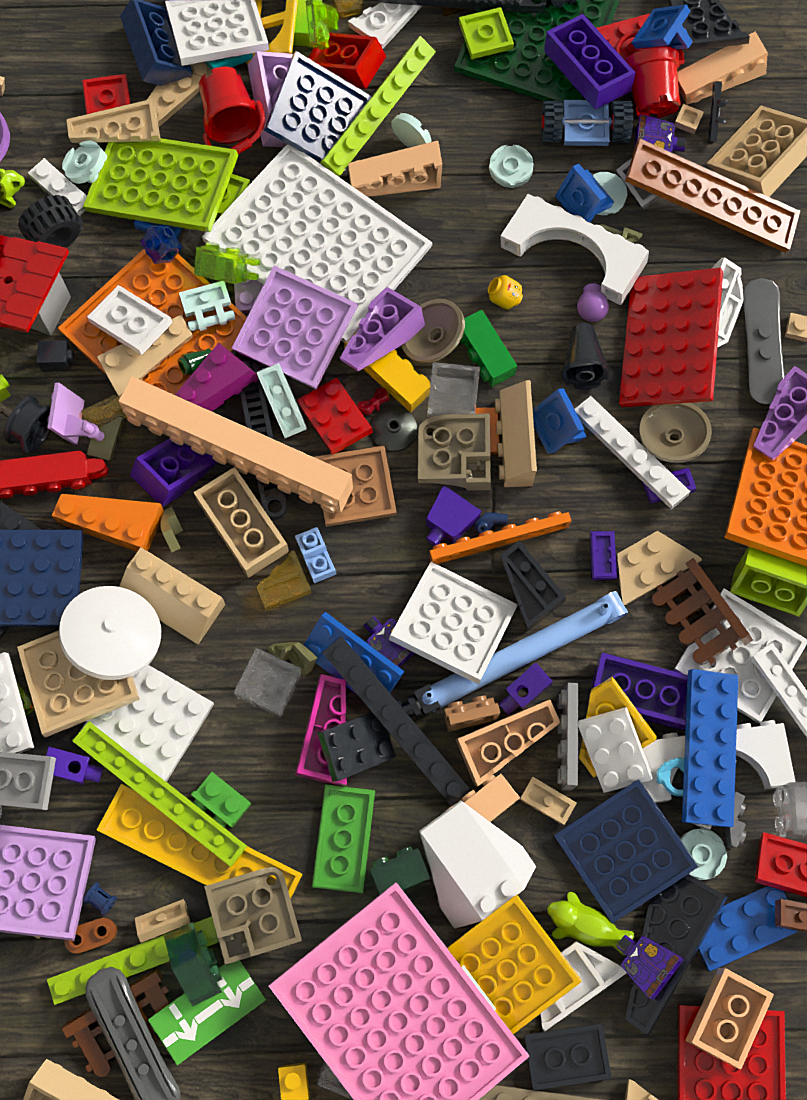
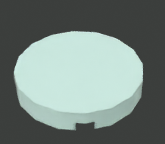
[391,113,431,148]
[489,145,533,188]
[593,172,627,215]
[680,828,727,880]

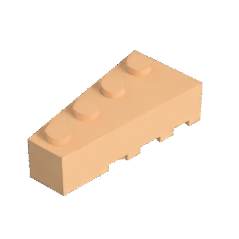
[677,31,768,105]
[348,141,442,197]
[455,700,560,786]

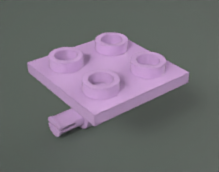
[48,383,105,445]

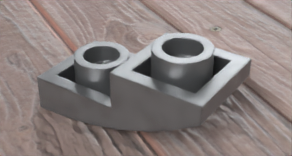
[724,792,746,849]

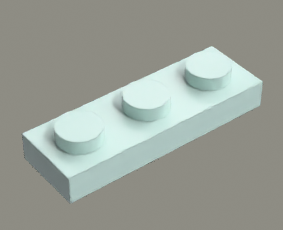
[257,363,307,438]

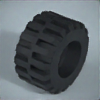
[18,195,83,248]

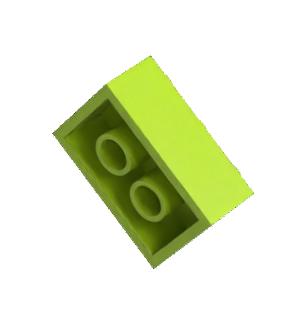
[730,546,807,617]

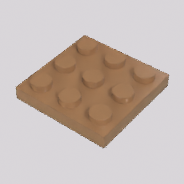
[314,446,397,527]

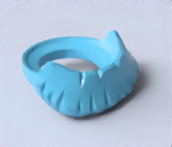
[656,757,685,796]

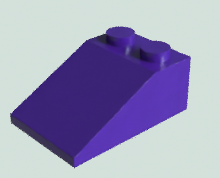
[130,438,218,508]

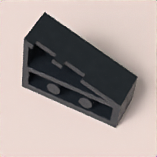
[500,540,566,631]

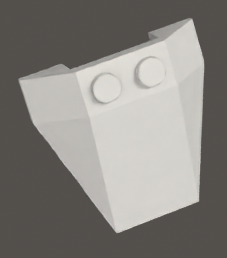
[419,800,536,928]

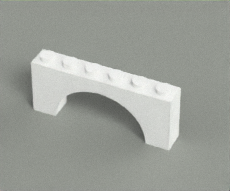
[501,194,649,305]
[642,720,796,803]

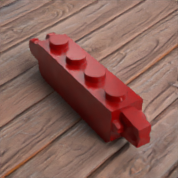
[0,451,109,499]

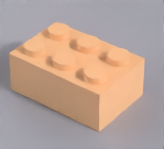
[685,968,774,1069]

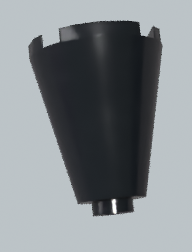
[562,322,609,389]

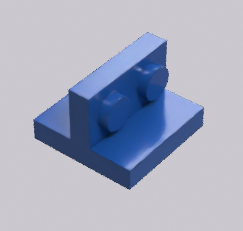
[631,4,693,50]
[555,164,614,223]
[532,389,587,454]

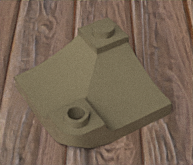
[418,414,491,490]
[204,867,302,965]

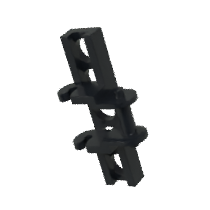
[708,81,728,142]

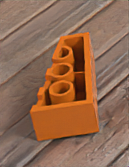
[52,494,164,552]

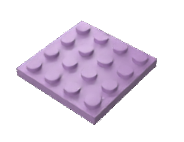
[232,266,358,389]
[0,825,96,941]

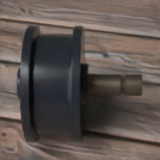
[0,396,51,454]

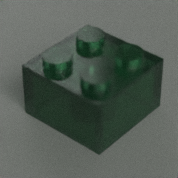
[370,846,430,895]
[164,922,223,1006]

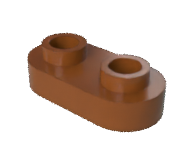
[64,918,117,953]

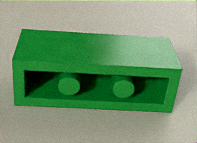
[460,310,517,387]

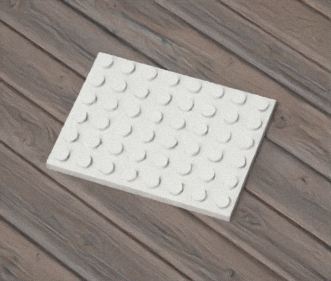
[202,144,432,343]

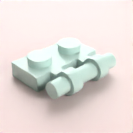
[179,281,235,331]

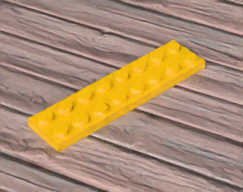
[97,784,303,899]

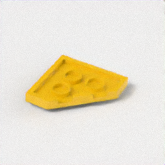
[579,677,657,778]

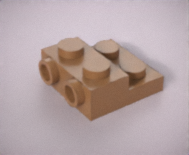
[444,696,500,732]

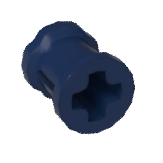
[83,882,118,916]

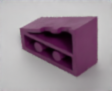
[175,343,259,412]

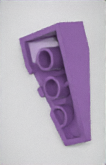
[340,287,425,371]
[754,366,807,461]

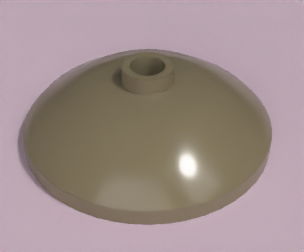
[401,299,465,363]
[639,403,712,463]

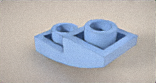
[295,527,337,583]

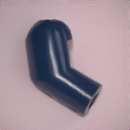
[475,512,508,534]

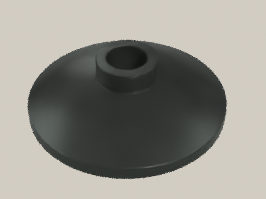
[371,407,417,452]

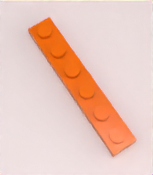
[429,511,571,564]

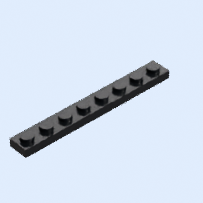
[322,636,471,806]

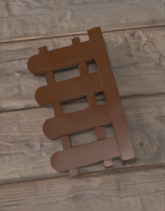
[652,558,753,665]
[62,968,170,1077]

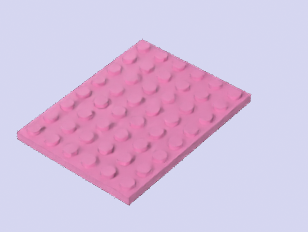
[269,882,529,1100]

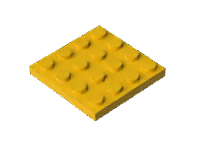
[447,894,582,1034]

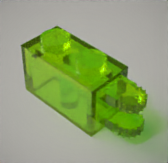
[194,242,260,284]

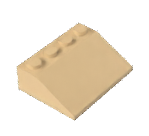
[707,106,807,197]

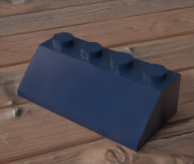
[120,0,193,86]

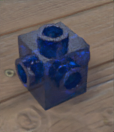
[140,226,183,264]

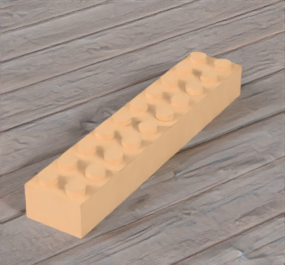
[119,376,353,514]

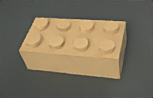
[194,467,289,578]

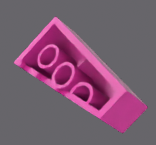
[295,674,347,787]

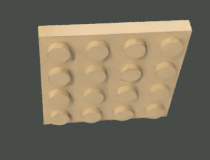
[17,631,140,737]

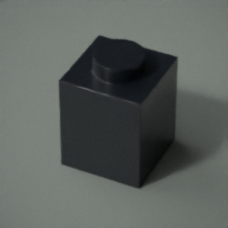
[37,340,74,372]

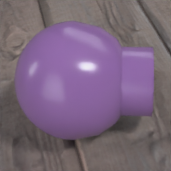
[577,284,609,322]

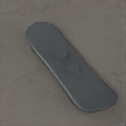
[743,278,785,405]
[85,967,181,1100]

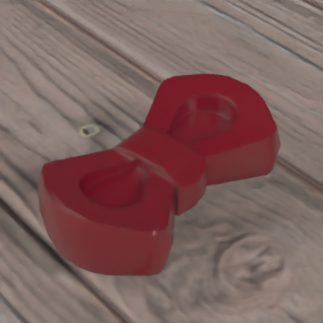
[358,388,390,415]

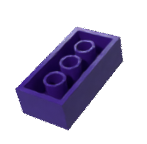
[544,14,635,110]
[587,653,688,730]

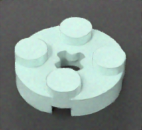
[62,140,107,184]

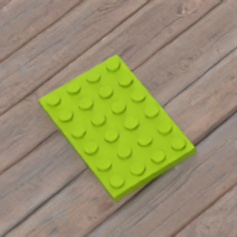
[83,138,238,232]

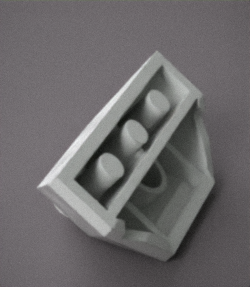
[712,257,743,347]

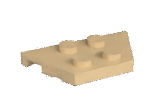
[616,531,702,606]

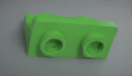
[191,772,251,828]

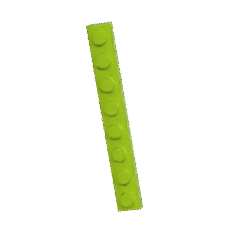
[320,36,436,177]
[73,721,248,867]
[47,917,219,1005]

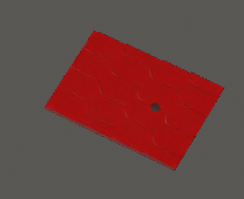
[0,235,71,336]

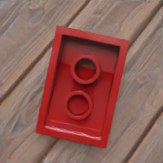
[308,32,386,89]

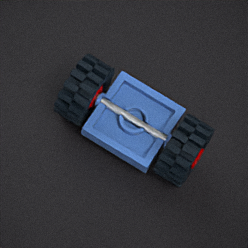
[541,100,633,146]

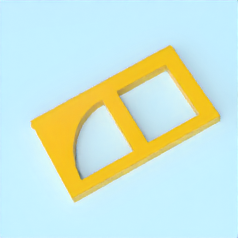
[246,0,298,64]

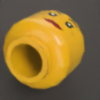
[488,275,523,309]

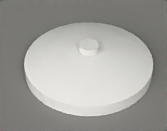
[59,586,161,680]

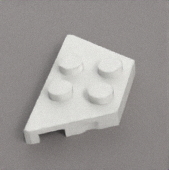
[540,941,627,1031]

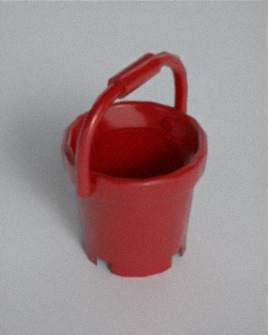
[615,29,685,118]
[199,66,266,154]

